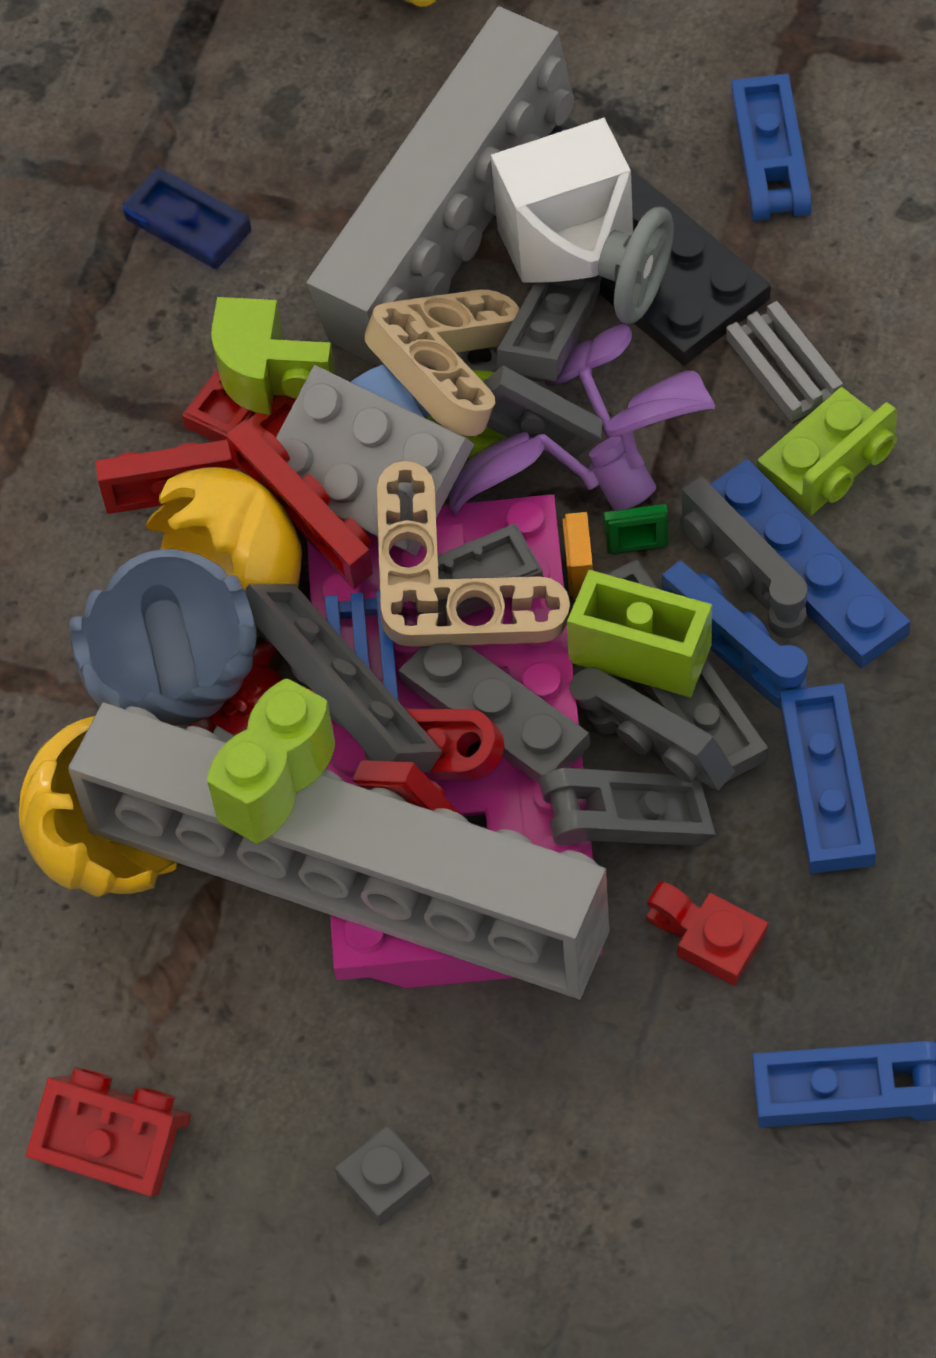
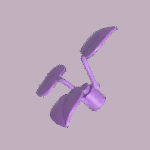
[449,323,715,516]

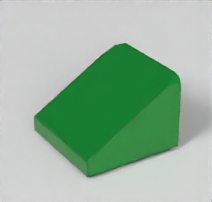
[601,504,669,554]

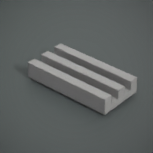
[726,301,843,423]

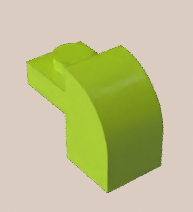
[211,297,336,415]

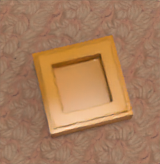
[563,512,593,600]

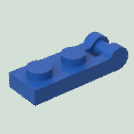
[731,73,812,222]
[662,560,808,709]
[752,1041,936,1128]

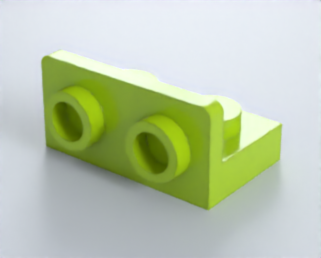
[757,386,897,516]

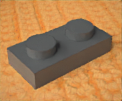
[483,365,603,468]

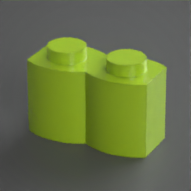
[207,678,335,844]

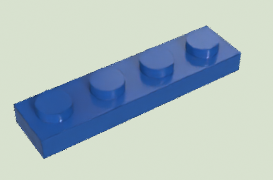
[710,459,910,669]

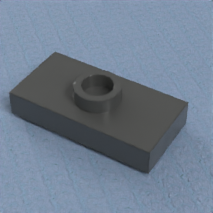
[411,523,543,626]

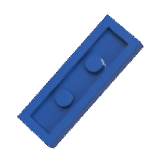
[779,683,876,874]

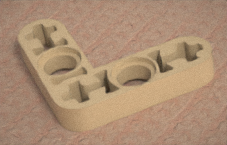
[364,289,520,436]
[377,461,570,647]

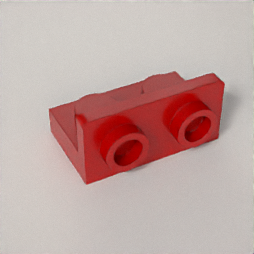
[25,1067,191,1197]

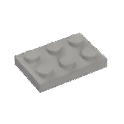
[276,365,475,556]

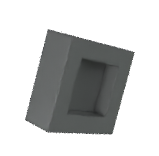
[335,1125,433,1226]

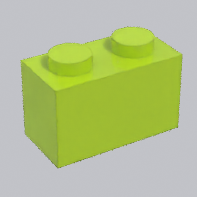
[567,570,712,698]

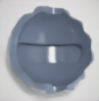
[69,549,257,726]

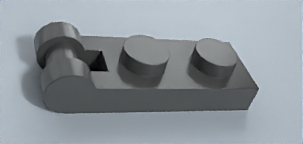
[680,476,807,638]
[569,668,735,791]
[539,768,716,846]

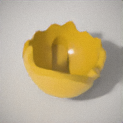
[145,467,302,638]
[19,716,177,898]

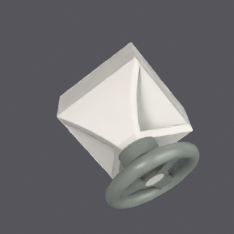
[491,118,674,324]

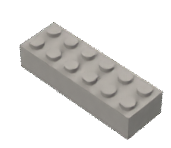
[306,6,574,366]

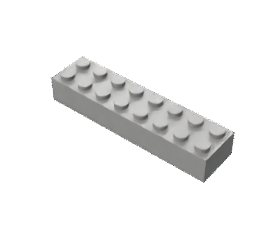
[68,702,610,1000]

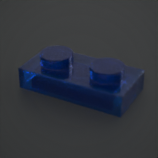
[122,167,252,270]

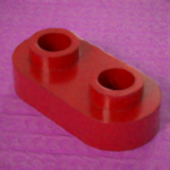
[405,709,504,780]

